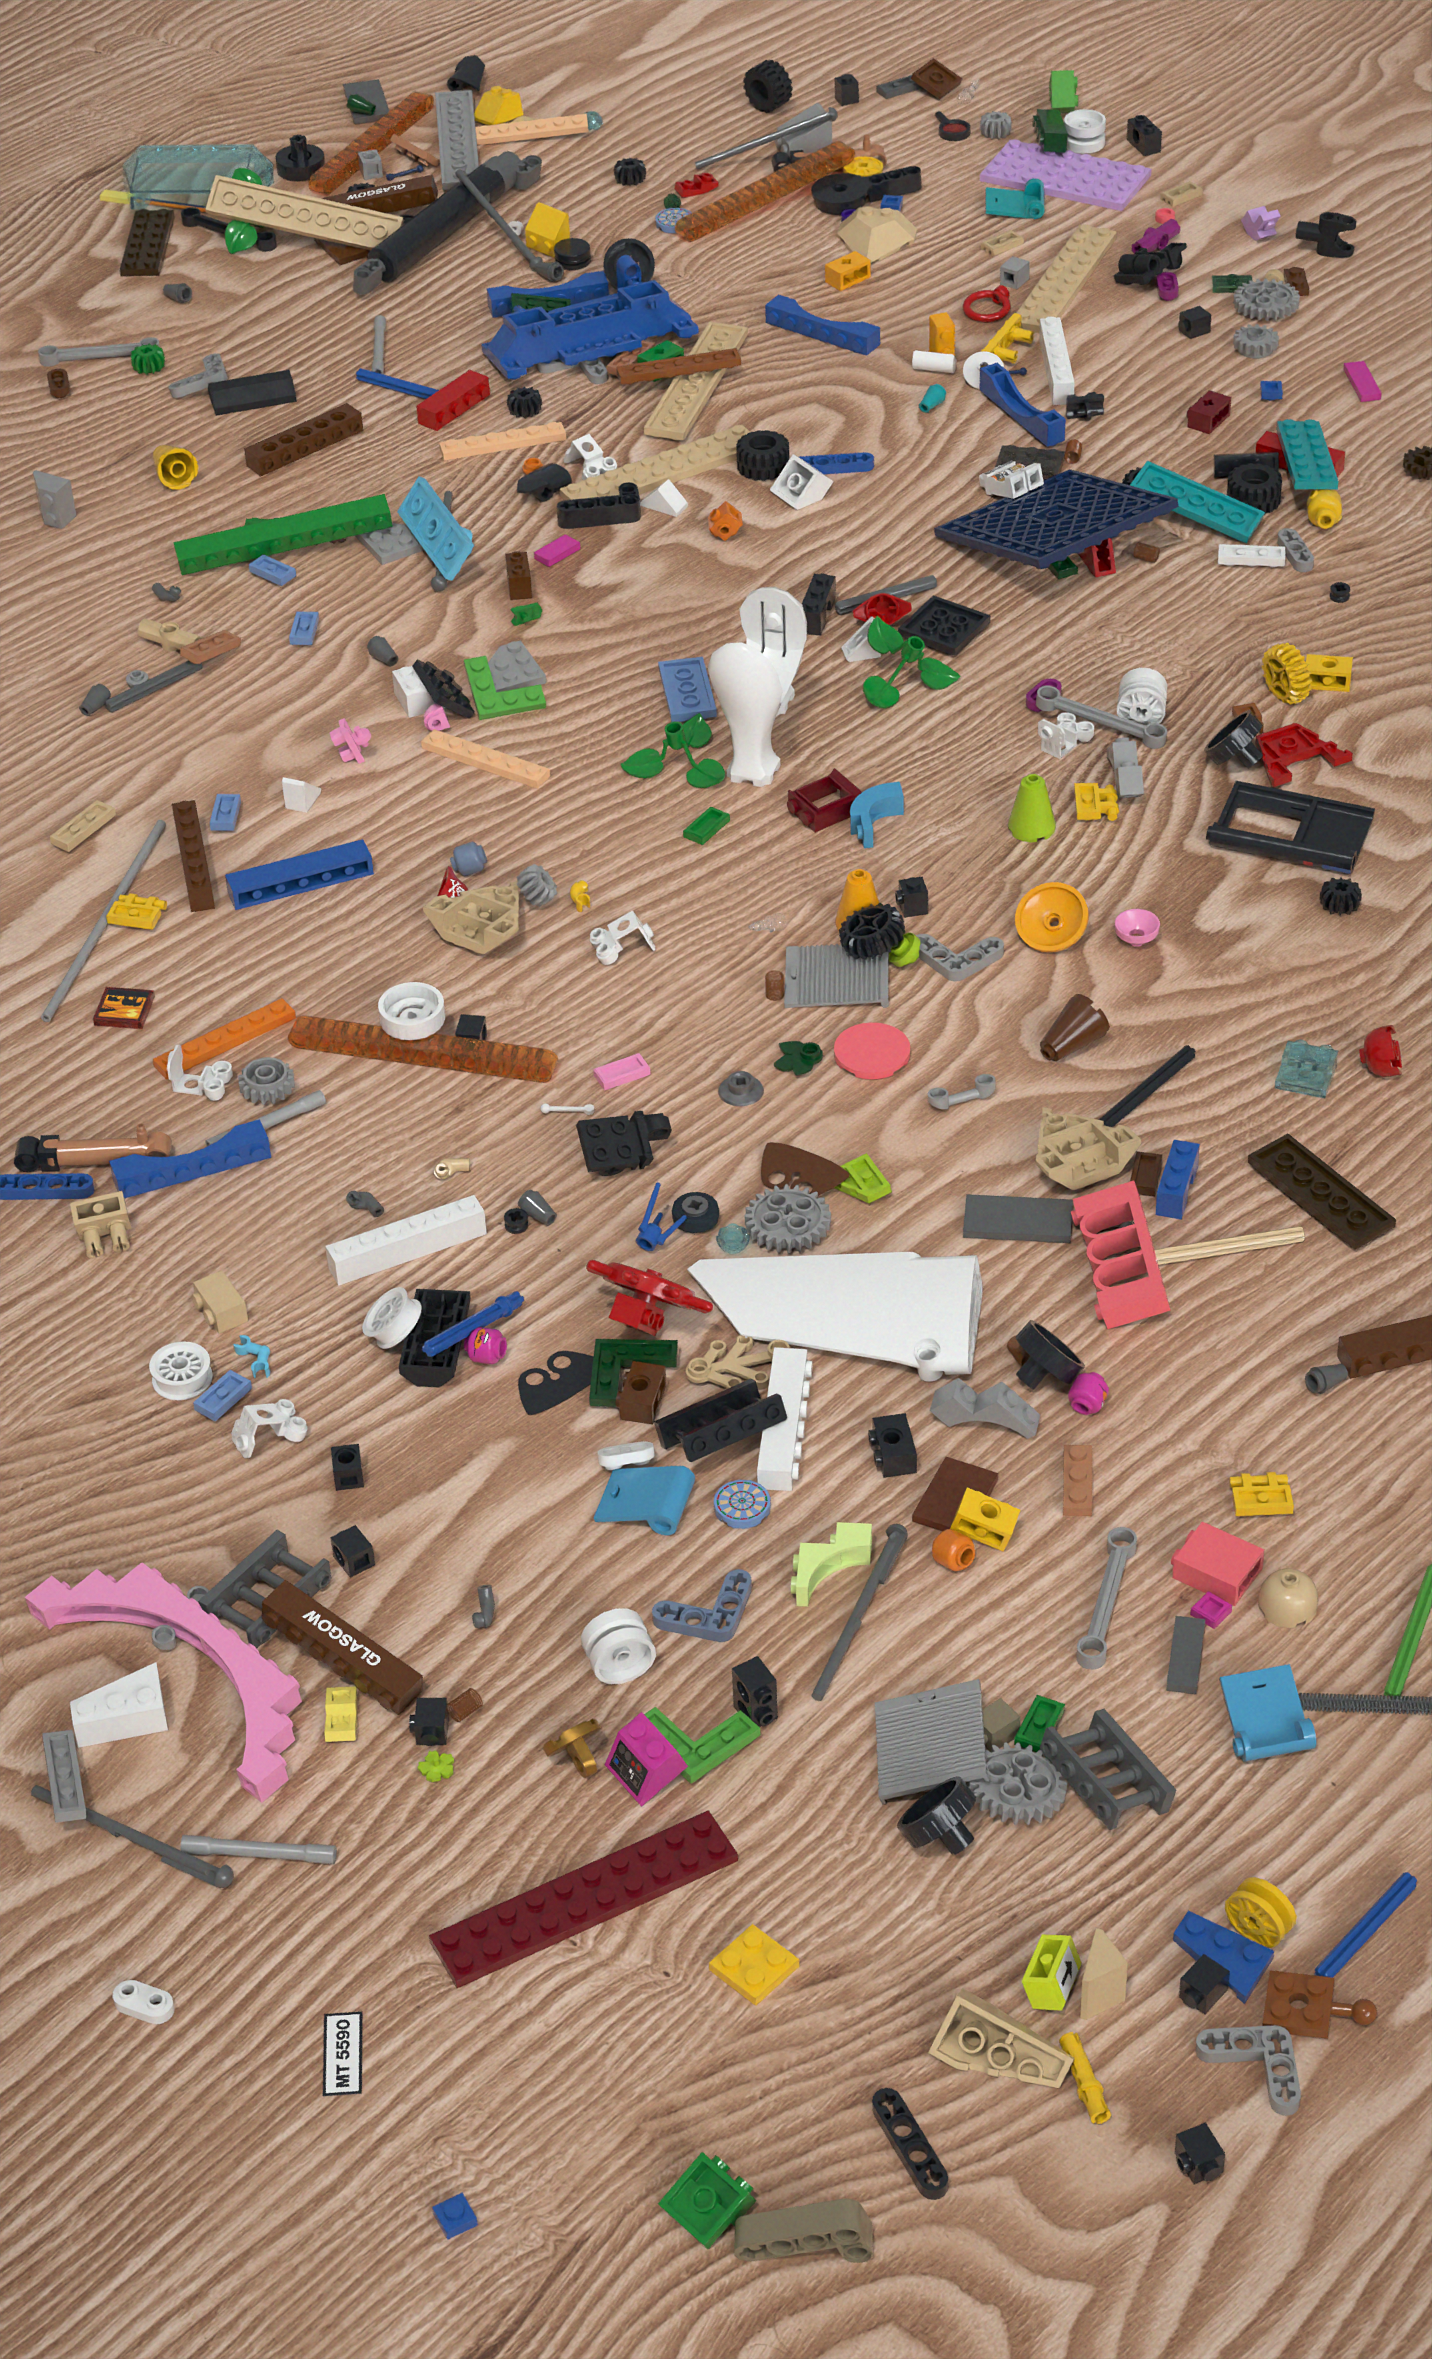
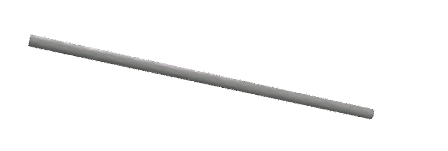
[41,820,166,1022]

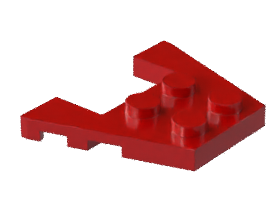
[1255,723,1353,787]

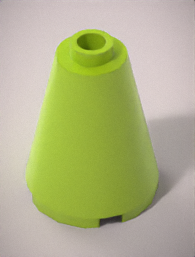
[1008,774,1056,842]

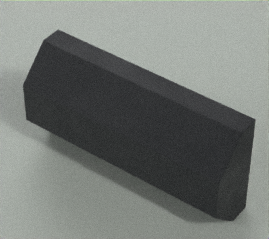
[208,370,297,416]
[399,1289,471,1388]

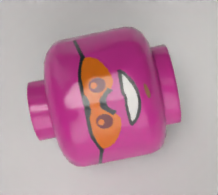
[464,1327,507,1364]
[1068,1372,1109,1415]

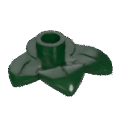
[774,1041,823,1075]

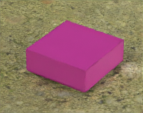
[1190,1591,1232,1629]

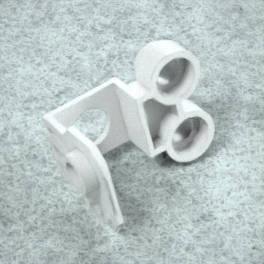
[564,434,617,480]
[1038,713,1094,759]
[590,910,656,965]
[167,1045,233,1101]
[232,1399,308,1458]

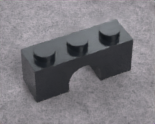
[802,573,836,636]

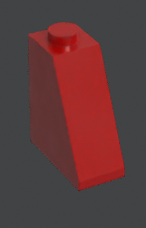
[1078,538,1116,578]

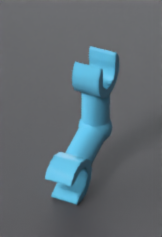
[233,1335,270,1378]

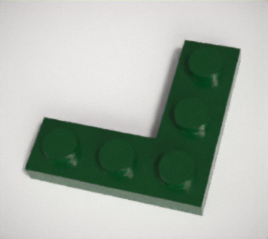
[510,293,571,313]
[589,1339,678,1407]

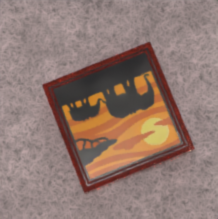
[93,987,155,1029]

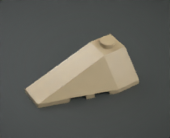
[928,1988,1074,2088]

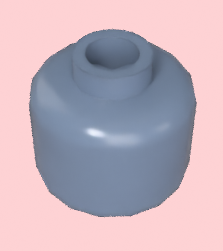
[450,842,487,876]

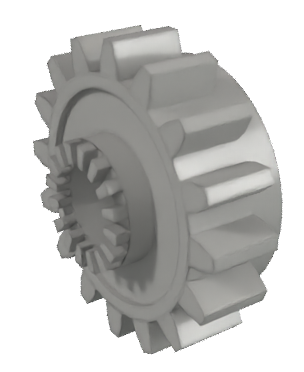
[1233,324,1279,358]
[238,1057,295,1105]

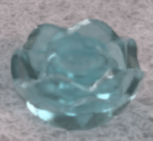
[584,111,603,130]
[716,1223,750,1254]

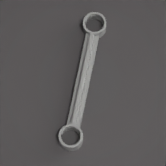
[38,337,160,367]
[1036,686,1167,749]
[1076,1527,1137,1670]

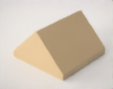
[1080,1928,1128,2020]

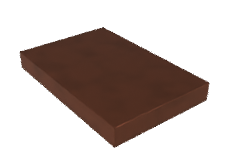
[912,1457,998,1531]

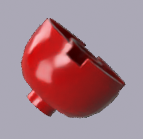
[1359,1025,1402,1077]

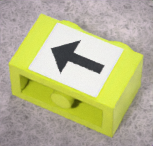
[1022,1934,1082,2011]

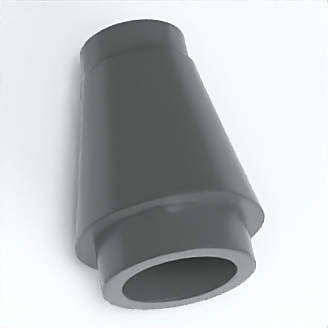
[535,262,564,282]
[163,283,192,303]
[367,636,399,666]
[79,684,111,716]
[518,1189,557,1226]
[1305,1364,1348,1394]

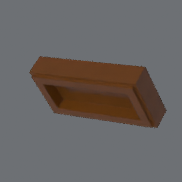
[1130,1151,1163,1197]

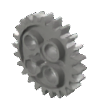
[1233,278,1300,321]
[744,1184,831,1253]
[966,1743,1067,1825]

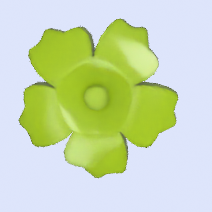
[417,1750,454,1782]

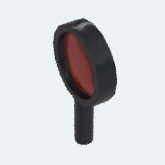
[935,111,971,141]

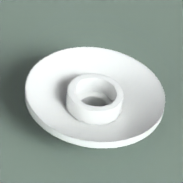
[963,351,1004,389]

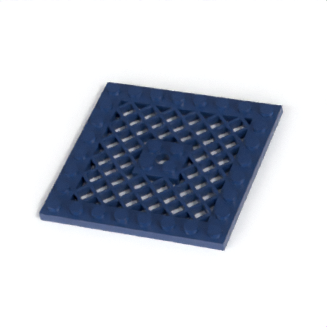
[934,469,1179,569]

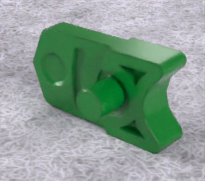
[510,603,543,626]

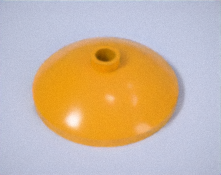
[1015,882,1089,952]

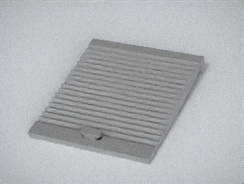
[784,944,889,1008]
[875,1679,990,1805]

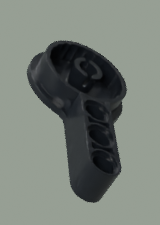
[811,166,922,215]

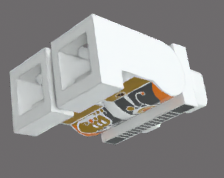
[979,461,1044,499]

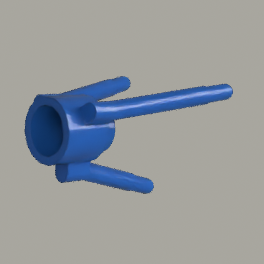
[636,1182,687,1251]

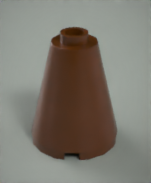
[1040,994,1110,1061]

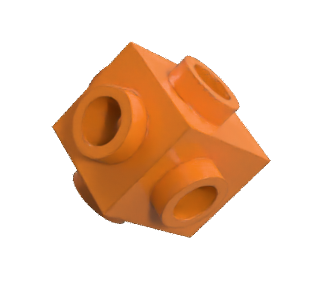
[708,501,743,541]

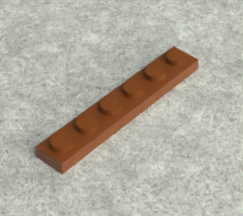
[616,348,741,384]

